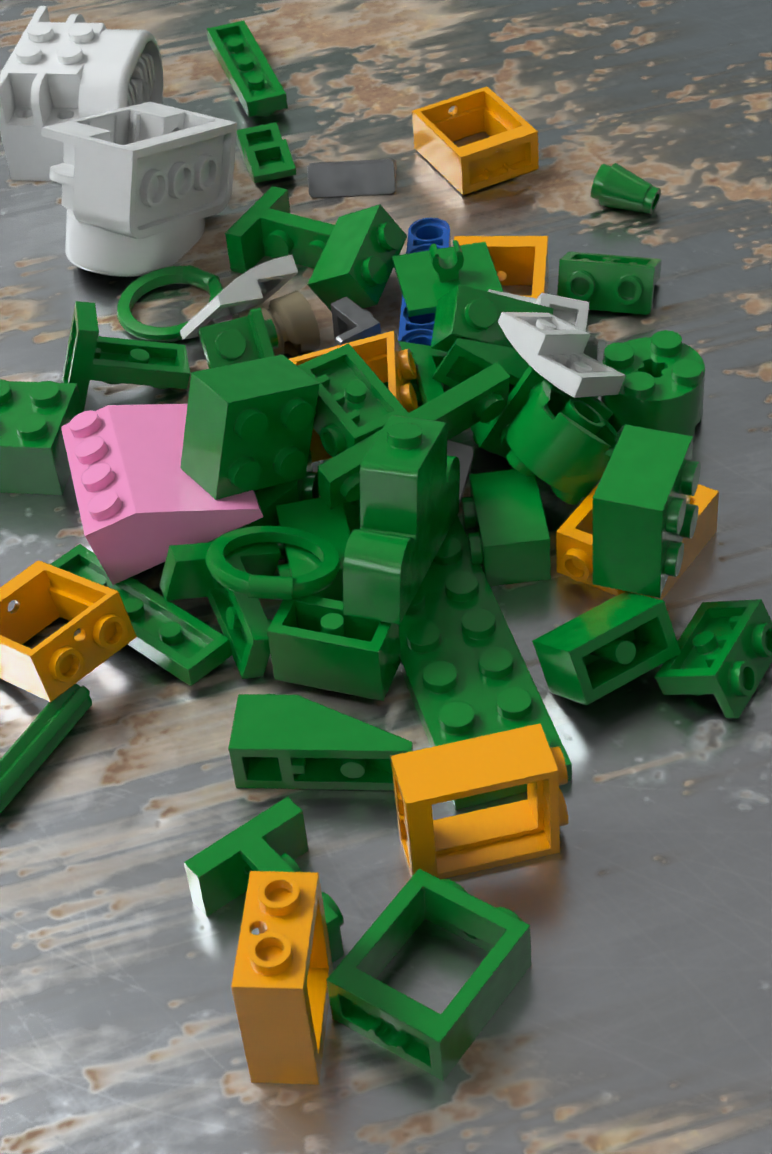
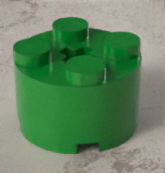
[601,330,705,436]
[505,379,624,505]

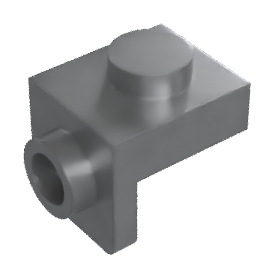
[331,297,381,346]

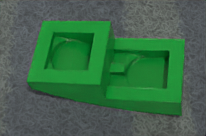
[236,122,296,183]

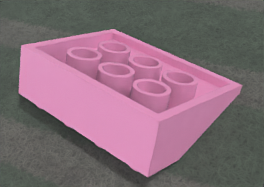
[61,404,264,585]

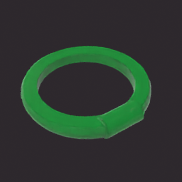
[117,265,224,343]
[206,526,341,600]

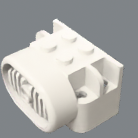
[0,6,164,181]
[41,102,237,277]

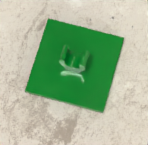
[392,240,504,317]

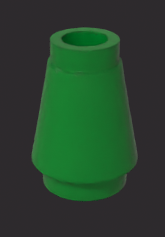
[591,163,661,214]

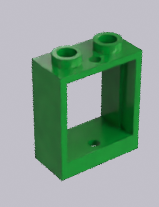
[326,869,532,1081]

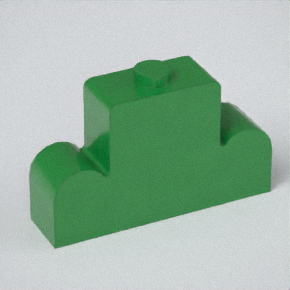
[343,415,460,624]

